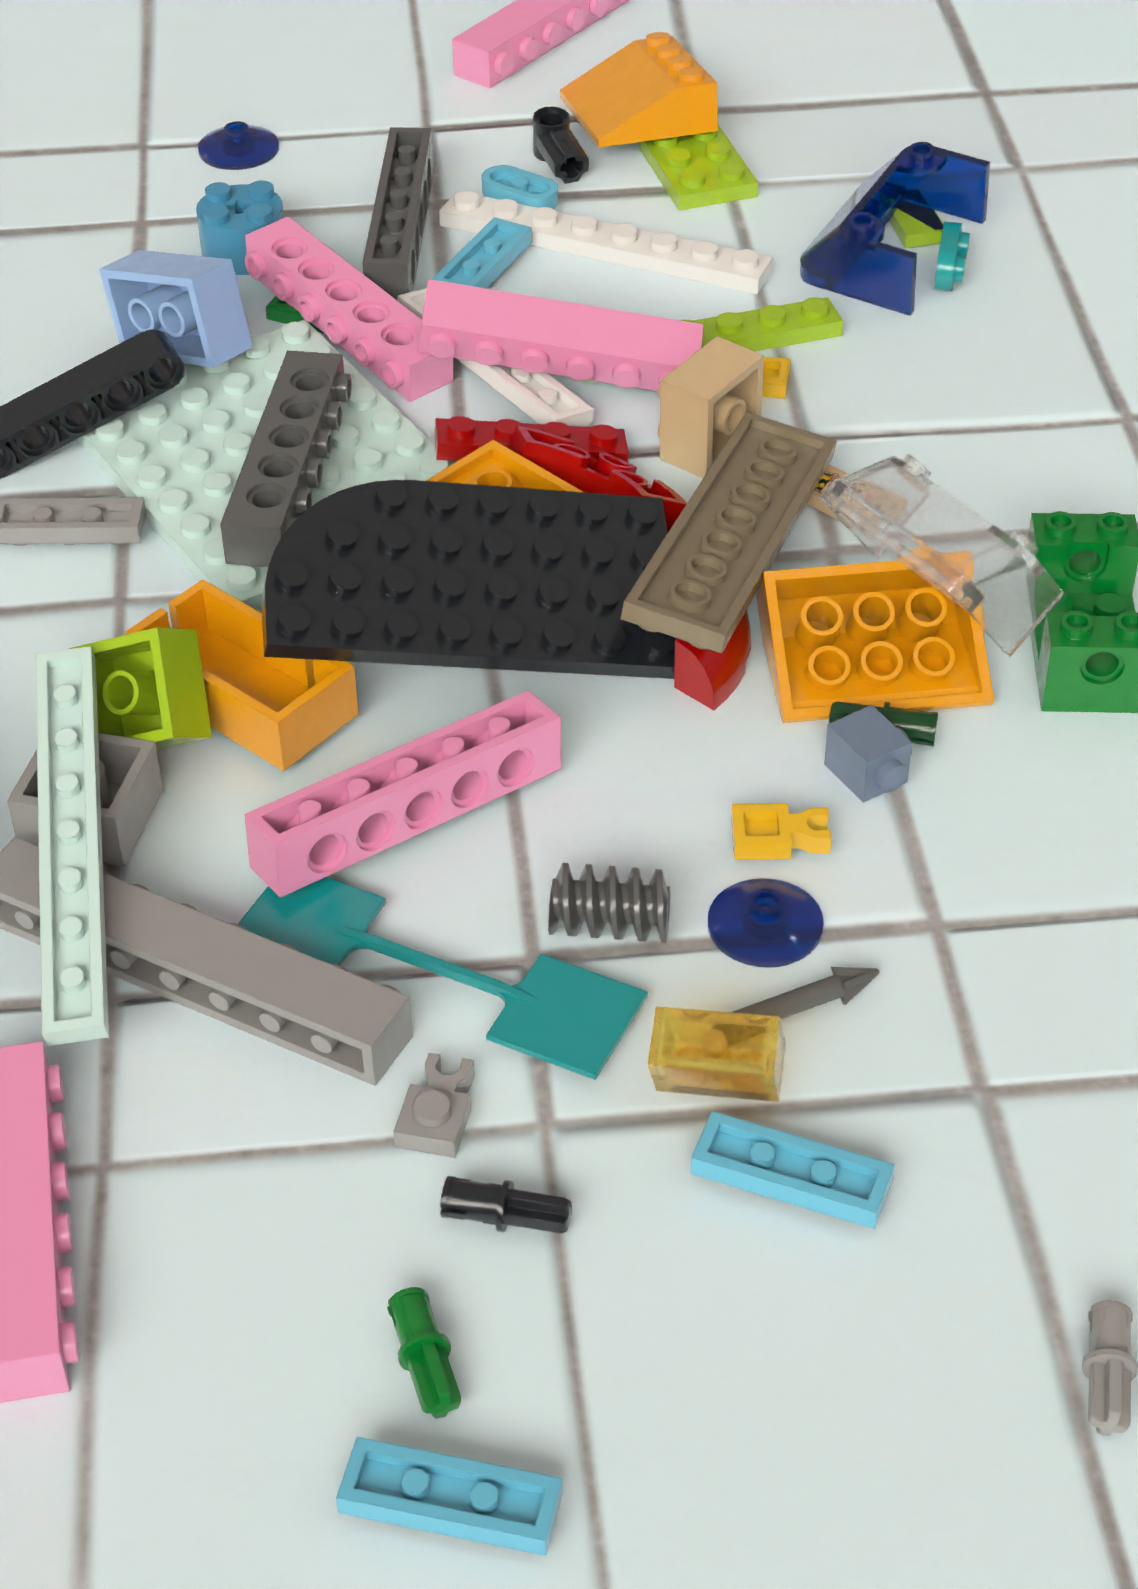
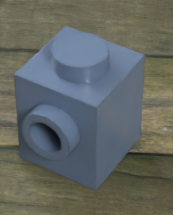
[824,705,912,803]

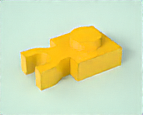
[731,803,832,860]

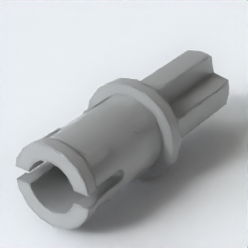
[1082,1300,1138,1436]

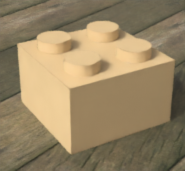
[658,336,764,478]

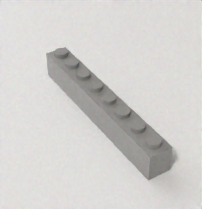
[0,837,413,1086]

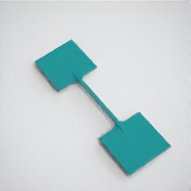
[238,877,648,1080]

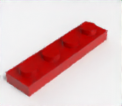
[434,416,629,462]

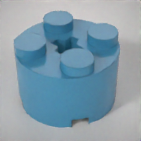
[196,180,284,275]

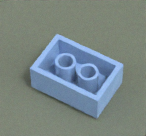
[99,250,253,368]

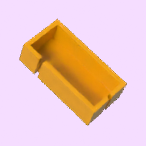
[125,579,359,771]

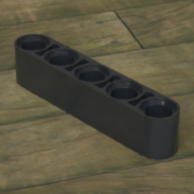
[0,329,185,479]

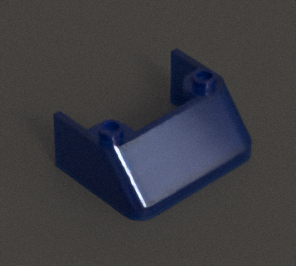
[800,142,990,316]

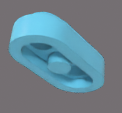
[481,165,558,209]

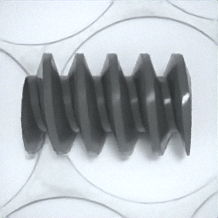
[548,862,671,943]

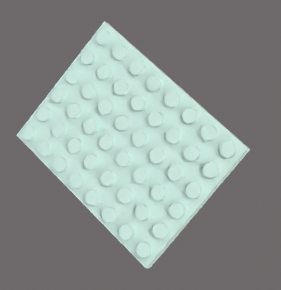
[77,320,454,611]

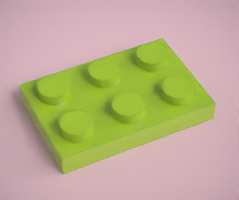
[640,125,758,211]

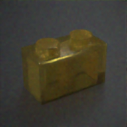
[648,1006,786,1102]

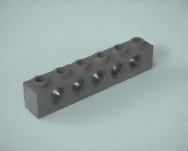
[362,127,434,300]
[220,350,352,567]

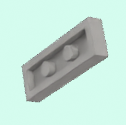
[0,497,146,546]

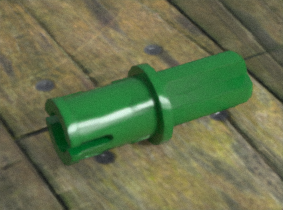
[387,1287,461,1419]

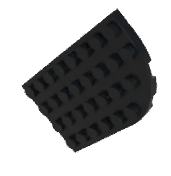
[262,480,676,679]

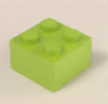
[69,627,212,749]

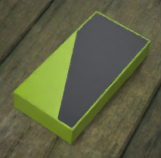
[879,186,944,248]

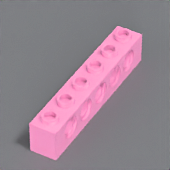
[244,216,453,402]
[244,690,561,898]

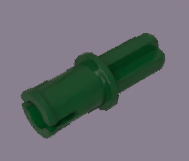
[828,701,938,747]

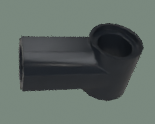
[533,106,589,184]

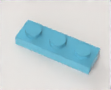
[431,217,532,289]
[690,1111,895,1229]
[336,1437,563,1556]

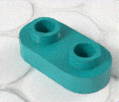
[934,221,970,291]

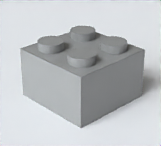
[7,733,164,867]

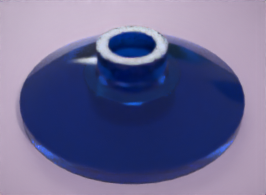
[198,121,279,170]
[707,878,824,968]

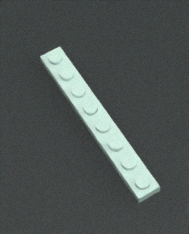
[35,646,109,1046]

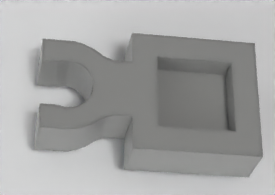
[393,1053,475,1158]

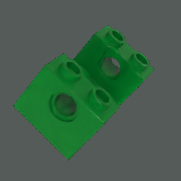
[1022,511,1138,713]

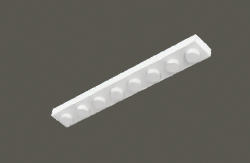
[439,191,773,294]

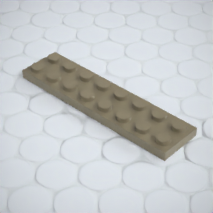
[620,412,837,653]

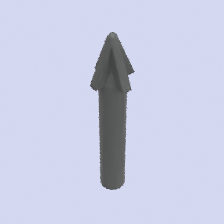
[713,967,880,1041]

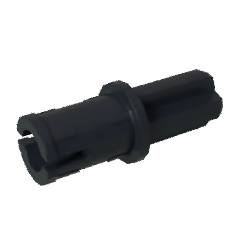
[440,1176,572,1234]

